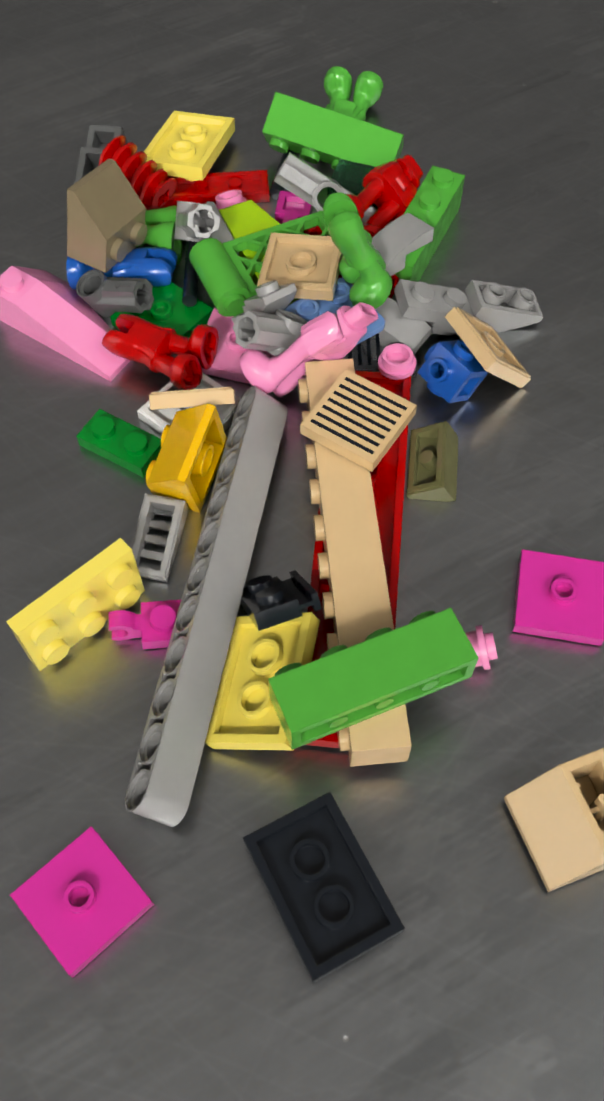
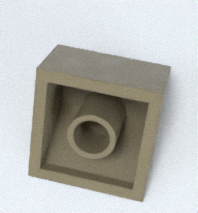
[67,158,147,273]

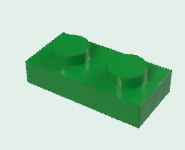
[76,409,162,478]

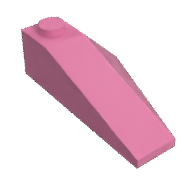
[0,265,131,382]

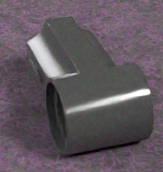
[76,269,154,318]

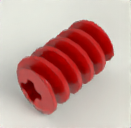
[99,135,178,210]

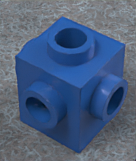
[417,340,489,403]

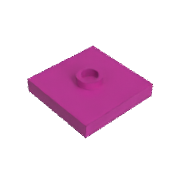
[512,549,604,646]
[10,826,154,978]

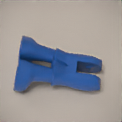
[66,247,178,290]

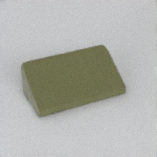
[406,421,458,502]

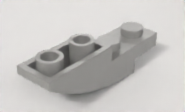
[394,279,543,335]

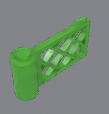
[189,210,341,317]

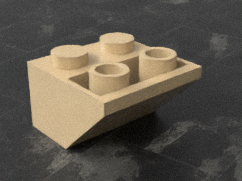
[504,748,604,892]

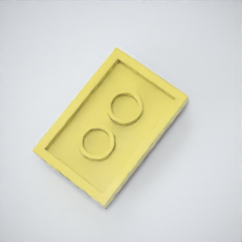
[144,111,235,181]
[6,538,145,671]
[205,612,320,751]

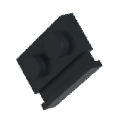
[240,570,322,631]

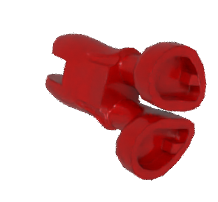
[102,314,219,390]

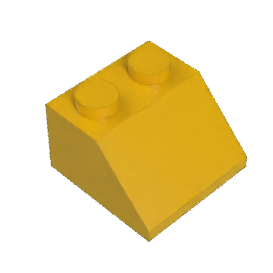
[146,404,227,513]

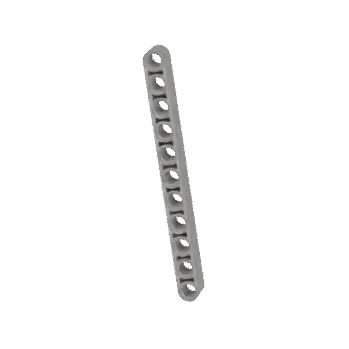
[125,386,288,827]

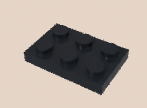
[243,792,405,983]

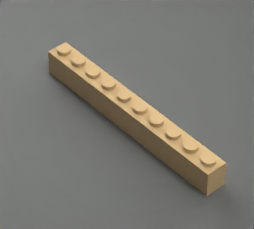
[298,359,412,767]

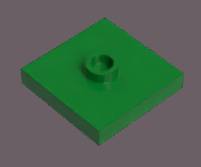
[110,282,213,337]

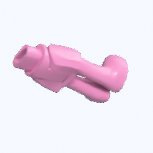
[240,302,378,398]

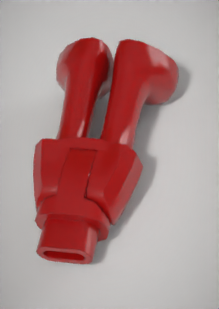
[346,154,423,238]

